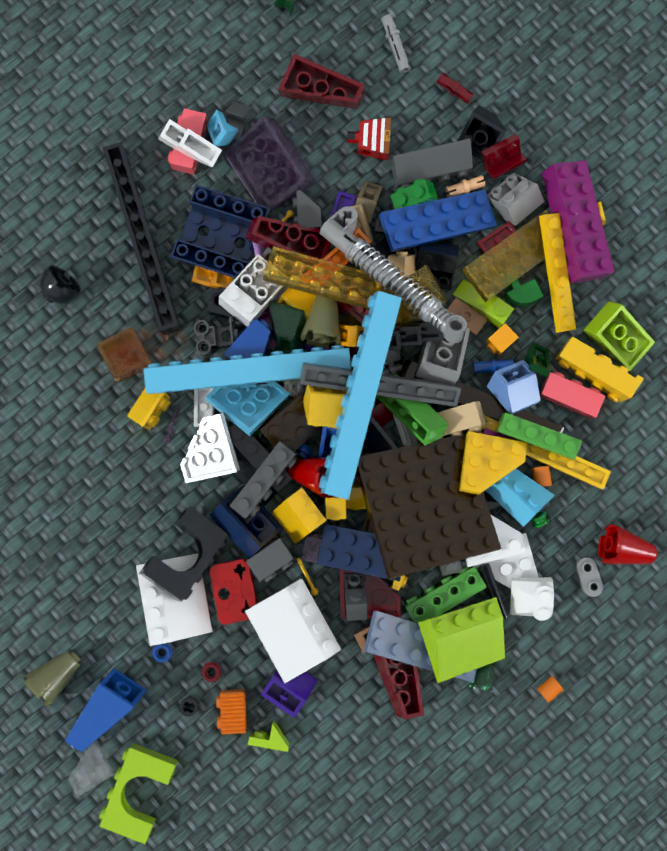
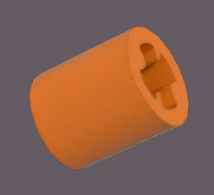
[532,466,552,487]
[536,676,564,703]

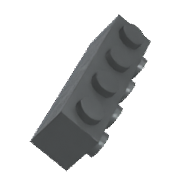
[230,441,299,519]

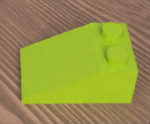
[583,301,655,371]

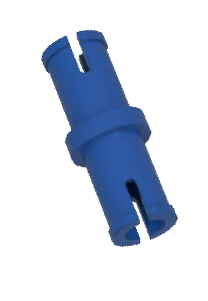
[473,359,514,374]

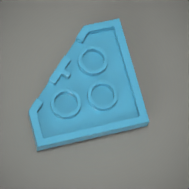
[206,382,290,436]

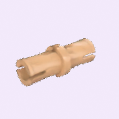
[445,175,485,198]

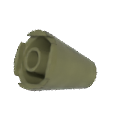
[301,290,341,348]
[22,651,81,708]

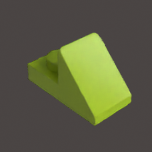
[248,720,289,752]

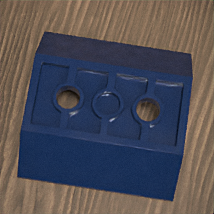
[170,184,270,278]

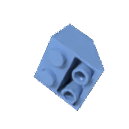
[487,360,541,415]

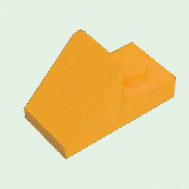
[340,324,364,347]

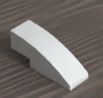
[158,119,222,167]

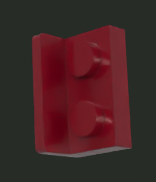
[482,134,526,179]

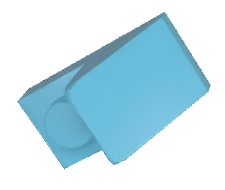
[206,110,239,146]

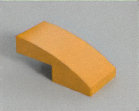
[191,266,233,289]

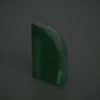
[469,663,494,692]

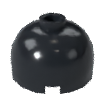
[40,265,81,304]

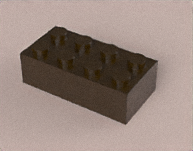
[258,385,323,451]

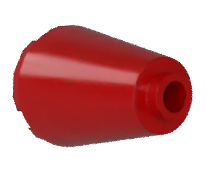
[288,457,334,498]
[598,524,658,564]

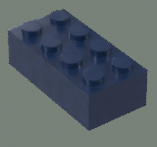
[317,524,401,581]

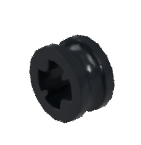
[180,696,199,717]

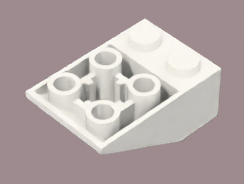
[219,254,288,327]

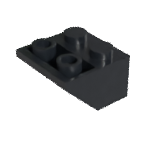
[415,241,459,290]

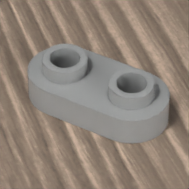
[575,557,603,597]

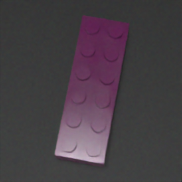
[541,161,614,284]

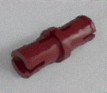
[436,72,474,104]

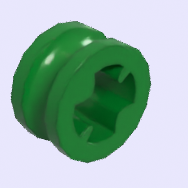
[530,511,550,528]

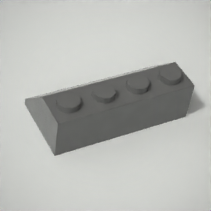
[391,139,473,190]

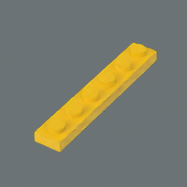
[539,213,576,333]

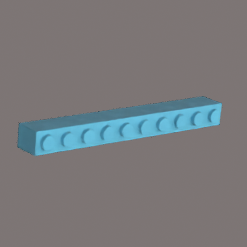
[319,291,402,500]
[144,345,351,394]

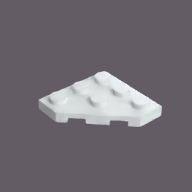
[180,413,240,483]
[465,515,526,567]
[475,533,539,589]

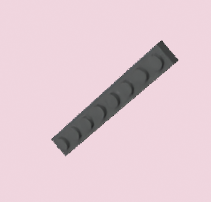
[299,362,462,407]

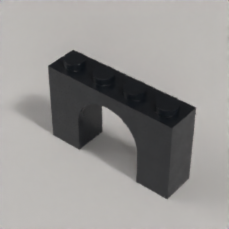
[139,506,228,601]

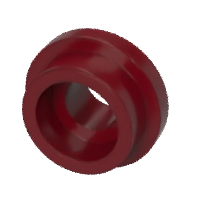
[202,661,222,682]

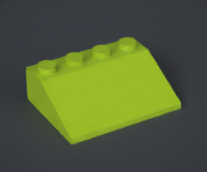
[418,597,505,683]

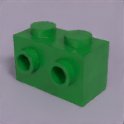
[390,178,438,209]

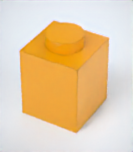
[486,323,519,356]

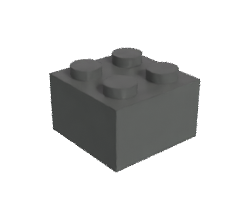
[246,537,295,582]

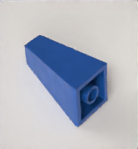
[65,668,147,752]

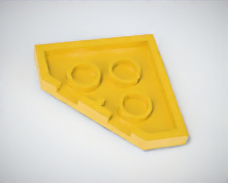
[459,431,527,495]

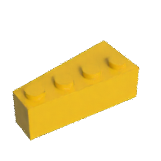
[555,336,644,403]

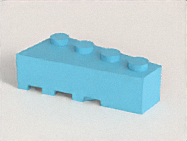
[486,469,555,527]

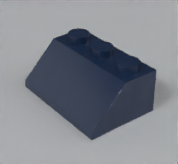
[210,485,283,559]

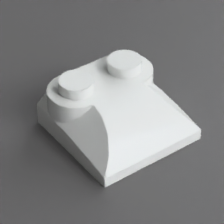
[509,577,554,621]

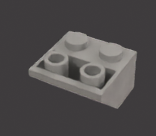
[487,173,545,226]

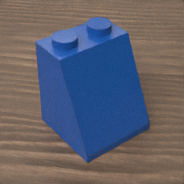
[224,318,273,384]

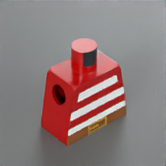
[347,118,391,160]

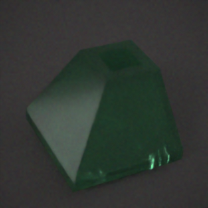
[268,301,307,354]

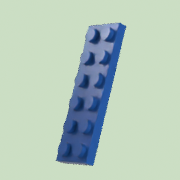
[379,190,497,252]

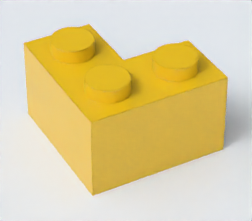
[326,479,366,521]

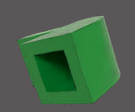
[501,269,543,307]

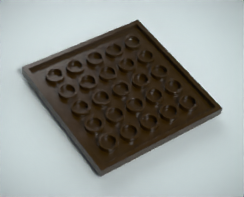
[356,434,502,580]

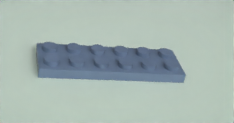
[364,611,477,683]

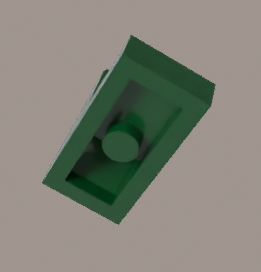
[524,342,551,377]

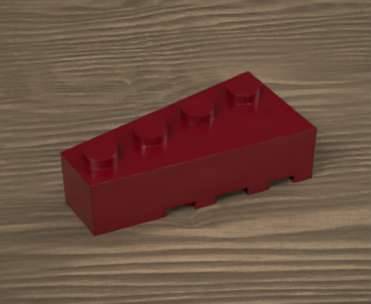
[278,54,365,109]
[245,216,331,269]
[373,654,424,719]

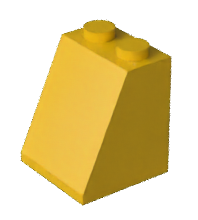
[272,488,326,544]

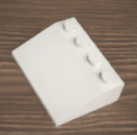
[136,553,213,646]
[245,579,341,683]

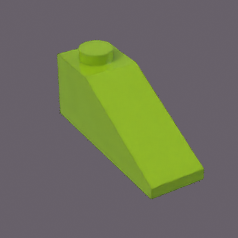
[452,279,514,328]

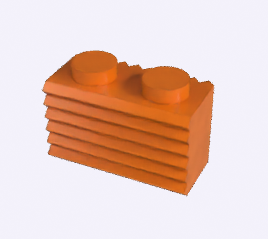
[216,689,247,734]

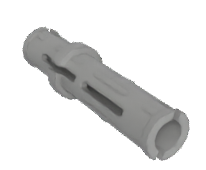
[381,14,411,73]

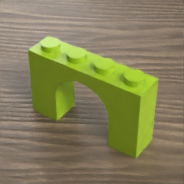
[99,743,178,844]

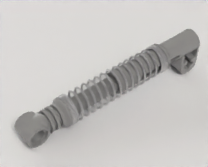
[320,206,467,343]

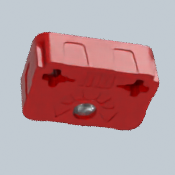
[210,559,258,625]

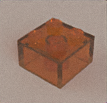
[96,327,153,382]

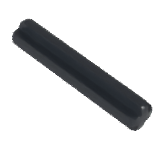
[479,563,508,619]

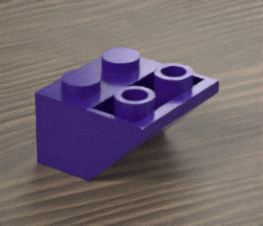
[261,669,318,718]

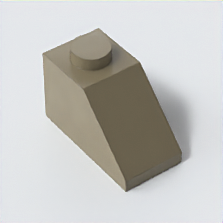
[355,181,383,223]

